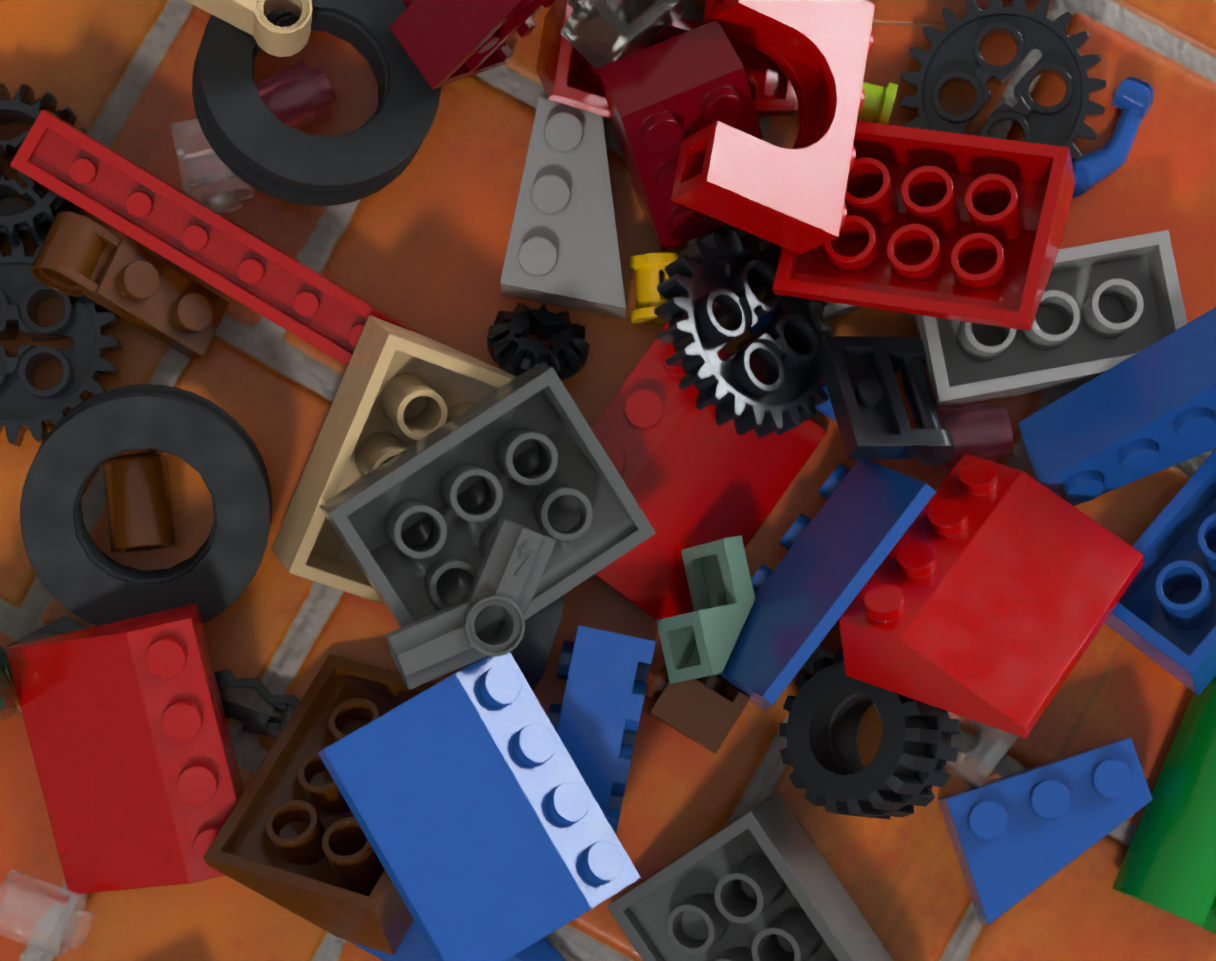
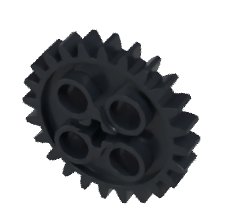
[899,0,1106,162]
[654,230,834,438]
[0,239,123,447]

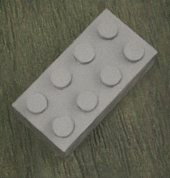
[912,230,1188,410]

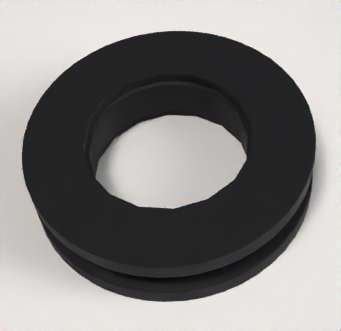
[192,0,441,206]
[20,384,272,626]

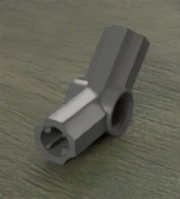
[384,517,556,690]

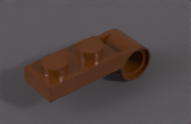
[30,211,229,360]

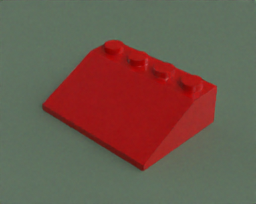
[772,121,1075,331]
[591,322,827,621]
[839,453,1144,738]
[5,603,244,895]

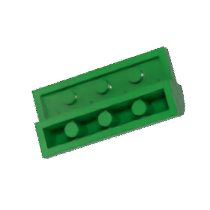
[1112,676,1216,934]

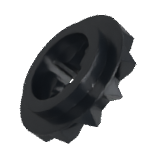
[487,302,590,381]

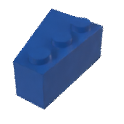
[937,737,1153,925]

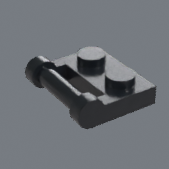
[817,336,956,466]

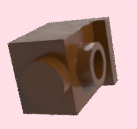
[646,664,750,754]

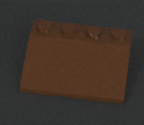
[203,654,436,955]

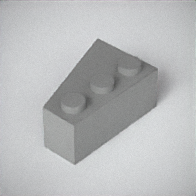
[500,97,626,320]

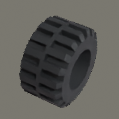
[779,651,960,819]

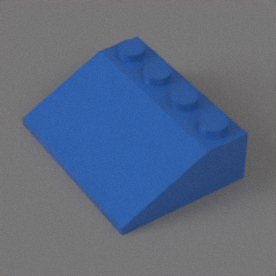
[717,460,937,710]
[318,652,641,961]

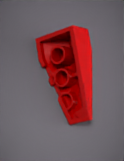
[536,0,797,117]

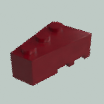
[389,0,556,89]

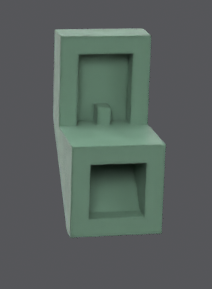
[656,535,755,684]

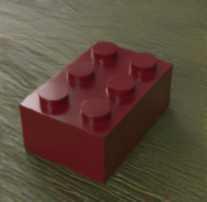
[596,20,764,251]

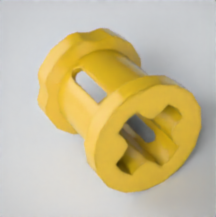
[629,253,679,325]

